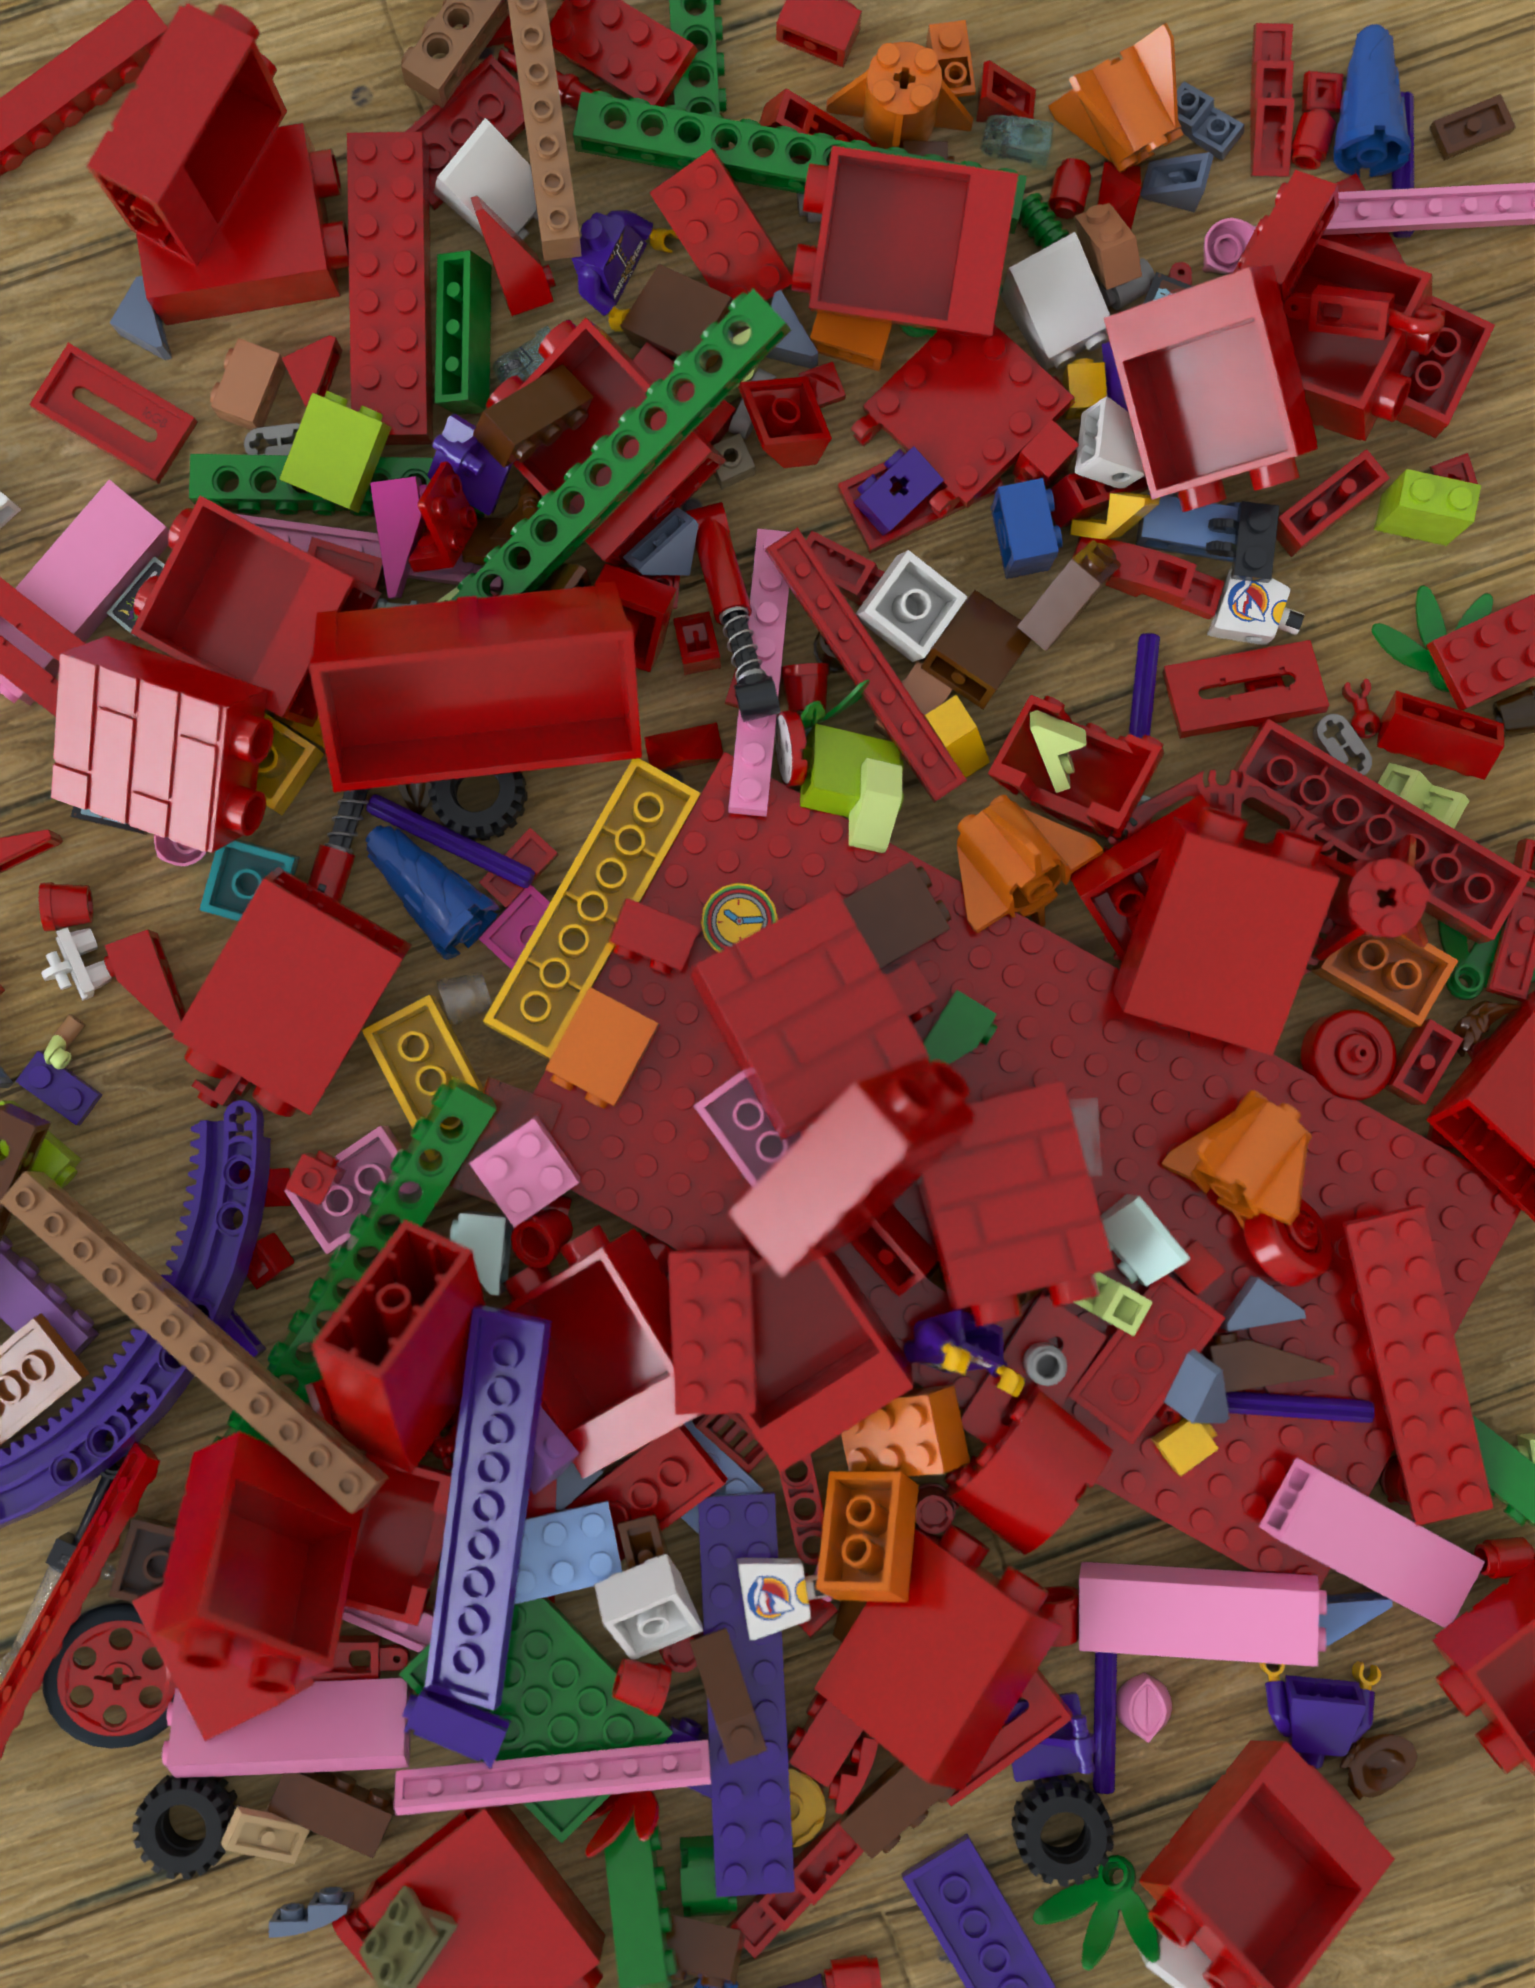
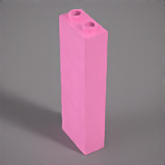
[0,480,169,706]
[1259,1457,1485,1628]
[1079,1562,1327,1666]
[162,1678,413,1778]

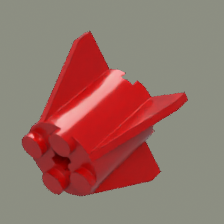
[1312,834,1429,961]

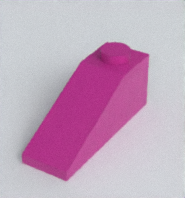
[370,477,428,599]

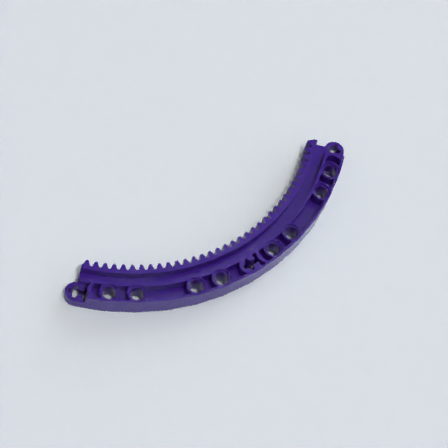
[0,1100,271,1529]

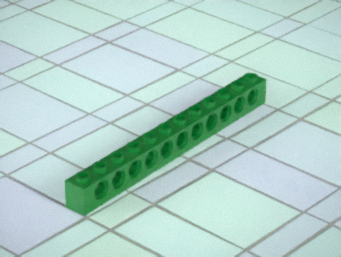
[573,91,1027,234]
[443,289,791,602]
[212,1076,497,1448]

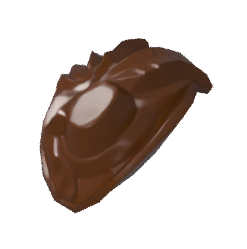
[1453,1000,1521,1057]
[1340,1734,1418,1800]

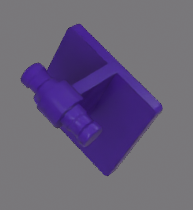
[427,414,513,515]
[1005,1692,1096,1782]

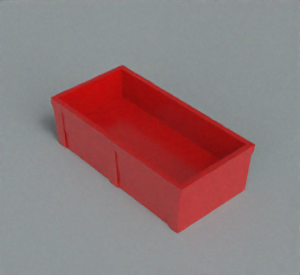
[309,581,642,792]

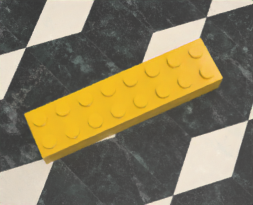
[483,758,701,1061]

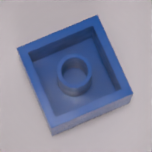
[991,478,1063,579]

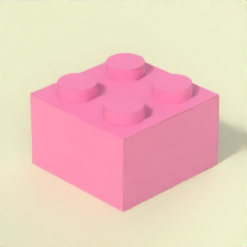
[469,1115,581,1227]

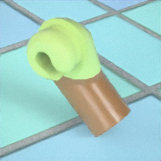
[44,1014,85,1069]

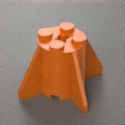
[1048,23,1184,173]
[826,41,973,149]
[957,795,1103,934]
[1161,1090,1312,1230]

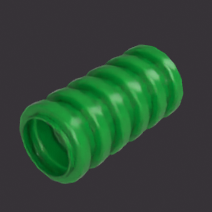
[1019,193,1070,251]

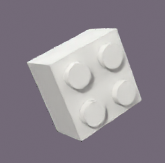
[855,550,968,662]

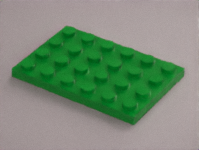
[399,1597,673,1844]

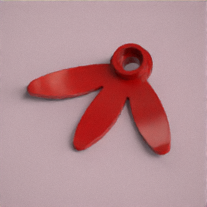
[583,1790,659,1857]

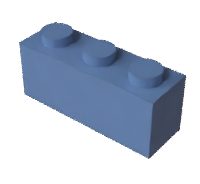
[1135,493,1240,562]

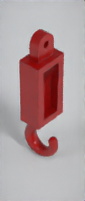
[1283,285,1444,340]
[311,1635,410,1682]

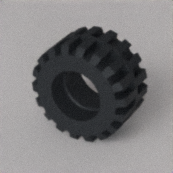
[428,772,528,841]
[1012,1774,1114,1887]
[132,1775,240,1880]

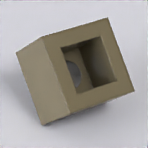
[713,433,756,490]

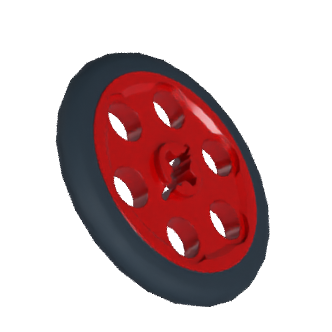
[42,1603,177,1749]

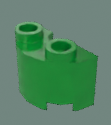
[680,1835,738,1918]

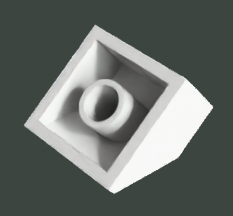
[594,1554,704,1660]

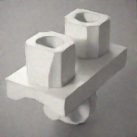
[41,927,112,1001]

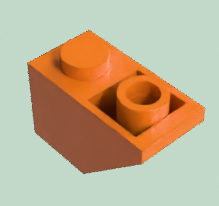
[926,20,976,97]

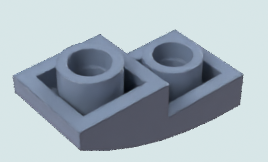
[1177,82,1244,161]
[269,1887,354,1938]

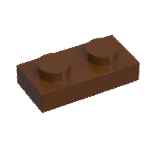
[1429,94,1515,160]

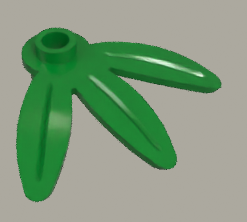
[1372,585,1493,692]
[800,679,870,737]
[1438,920,1535,1000]
[1032,1855,1161,1970]

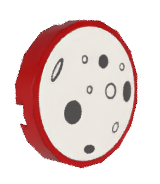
[775,710,808,787]

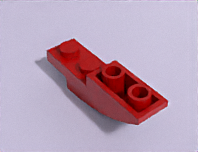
[1073,536,1225,620]

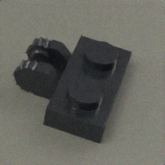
[1205,501,1279,583]

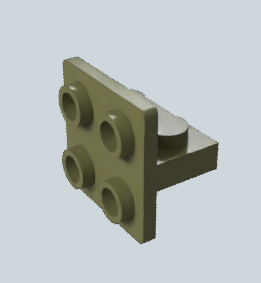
[360,1886,458,1988]

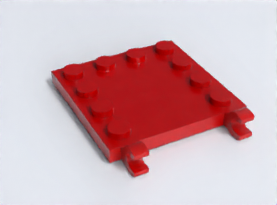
[851,324,1075,520]

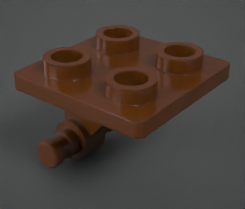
[462,481,541,566]

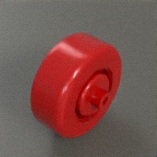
[1301,1009,1397,1101]
[1244,1198,1333,1287]

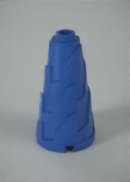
[1333,24,1411,177]
[365,825,499,960]

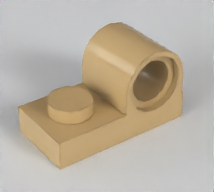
[221,1803,309,1864]

